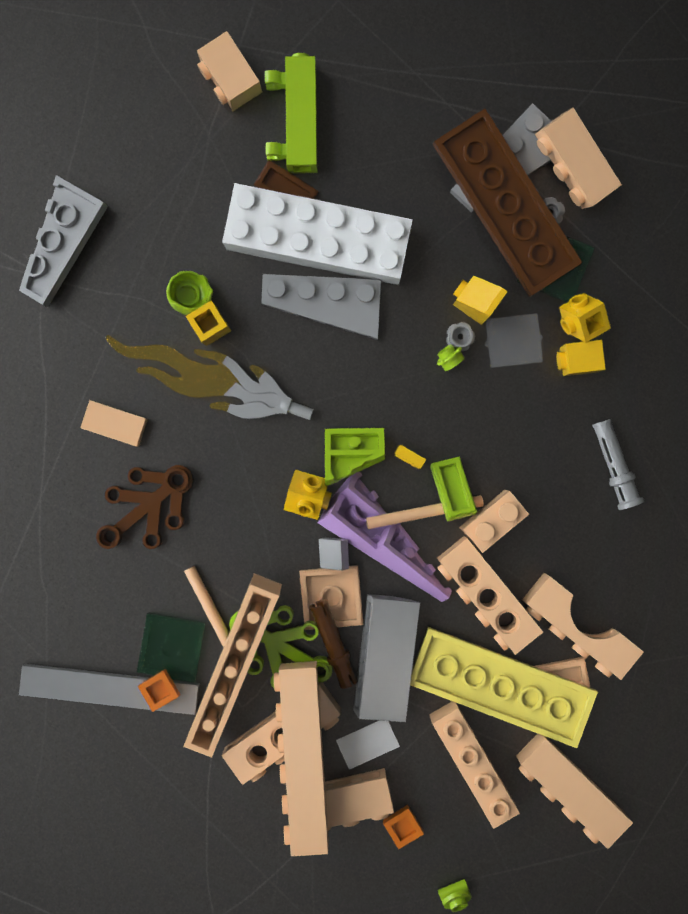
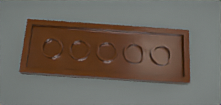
[433,109,582,297]

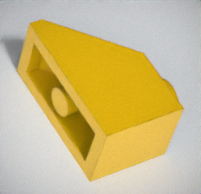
[453,276,508,325]

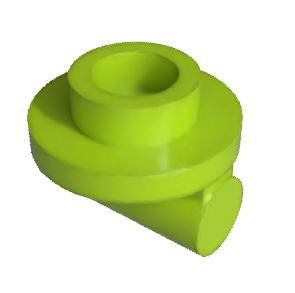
[438,879,472,912]

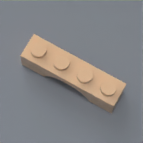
[522,573,644,680]

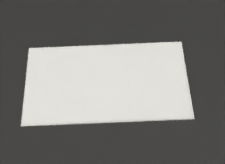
[336,720,400,770]

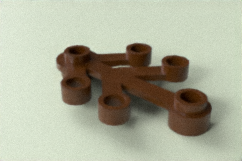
[96,465,193,549]

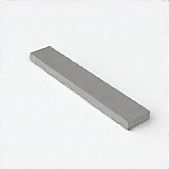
[19,664,200,715]

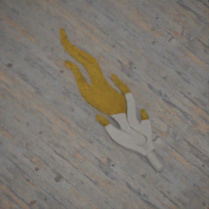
[105,335,314,420]

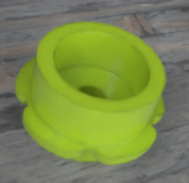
[437,344,465,371]

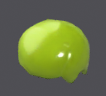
[166,271,213,315]

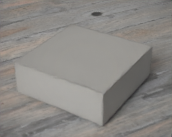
[319,537,349,571]

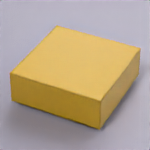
[394,445,426,469]

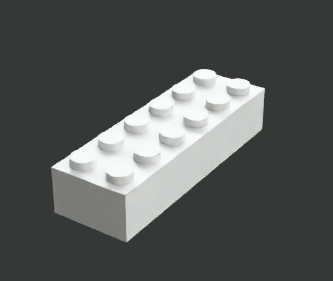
[222,183,413,285]

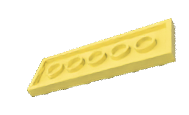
[410,627,598,748]

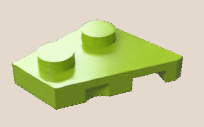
[325,428,385,486]

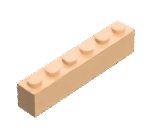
[183,573,282,758]
[274,661,329,856]

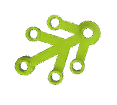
[229,605,333,688]

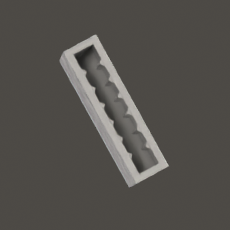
[353,594,420,722]

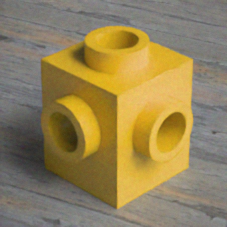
[559,293,611,343]
[284,470,332,520]

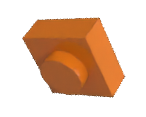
[137,669,180,712]
[383,805,424,849]

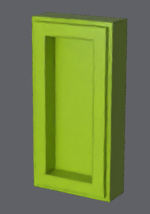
[430,456,477,522]

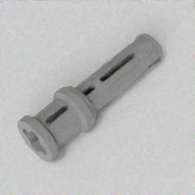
[592,419,645,510]

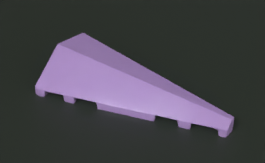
[318,472,452,602]

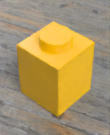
[186,300,231,346]
[556,340,606,376]

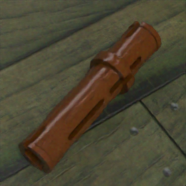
[309,600,358,689]

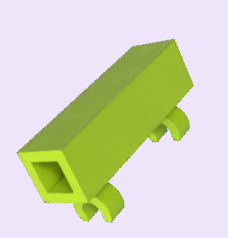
[265,53,318,173]

